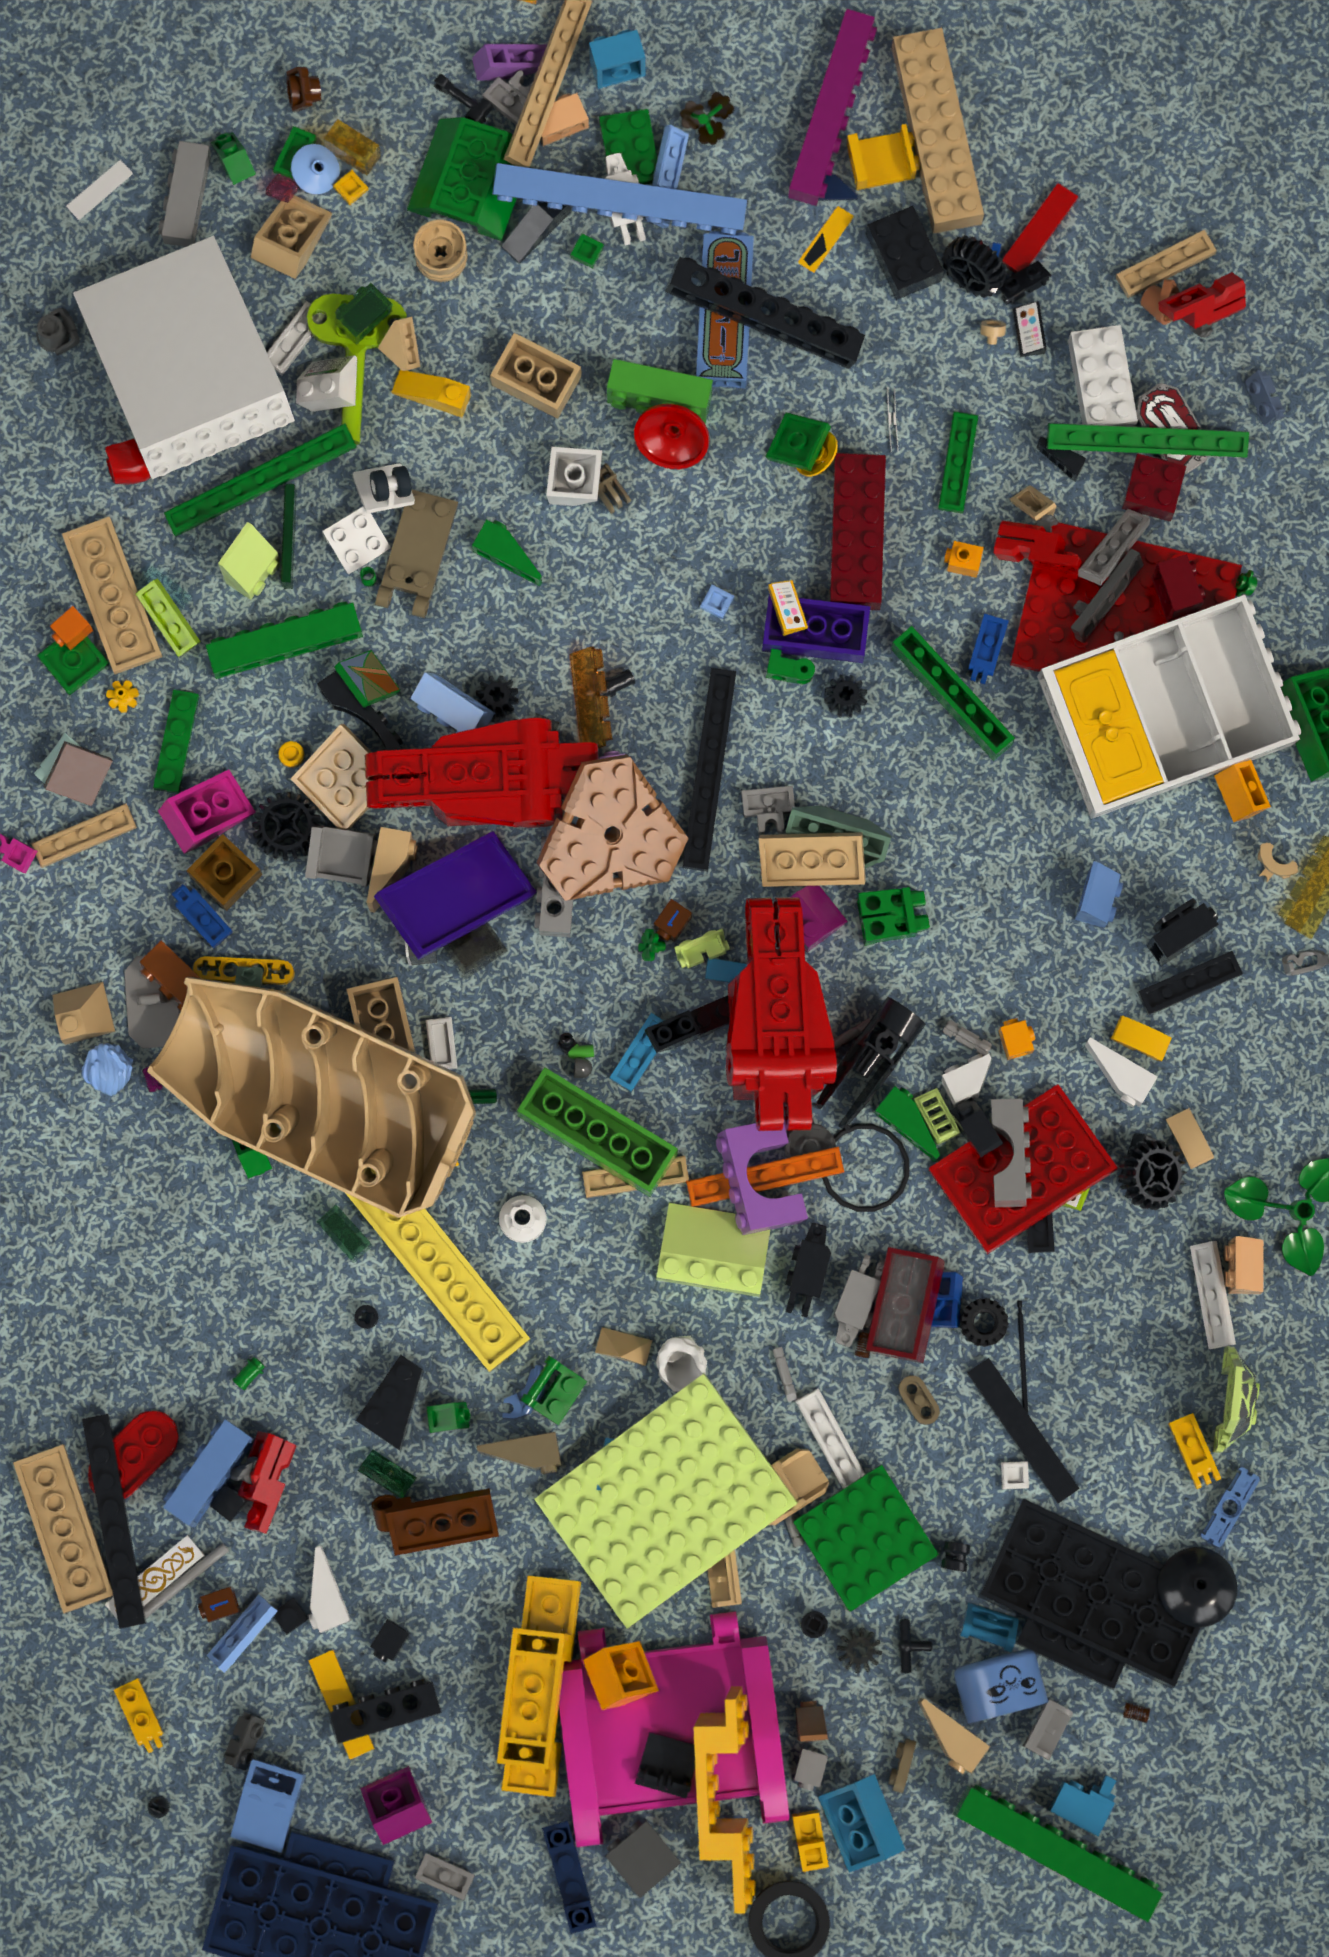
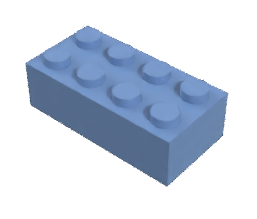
[163,1419,255,1528]

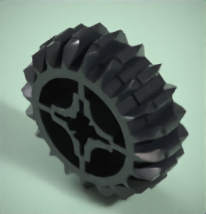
[942,235,1007,298]
[252,792,321,861]
[1118,1139,1187,1210]

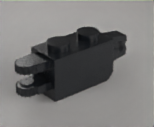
[785,1223,831,1318]

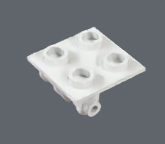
[322,506,391,575]

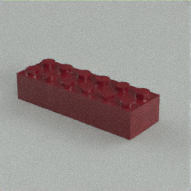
[829,453,886,611]

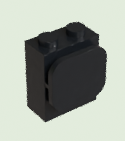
[1146,898,1219,966]

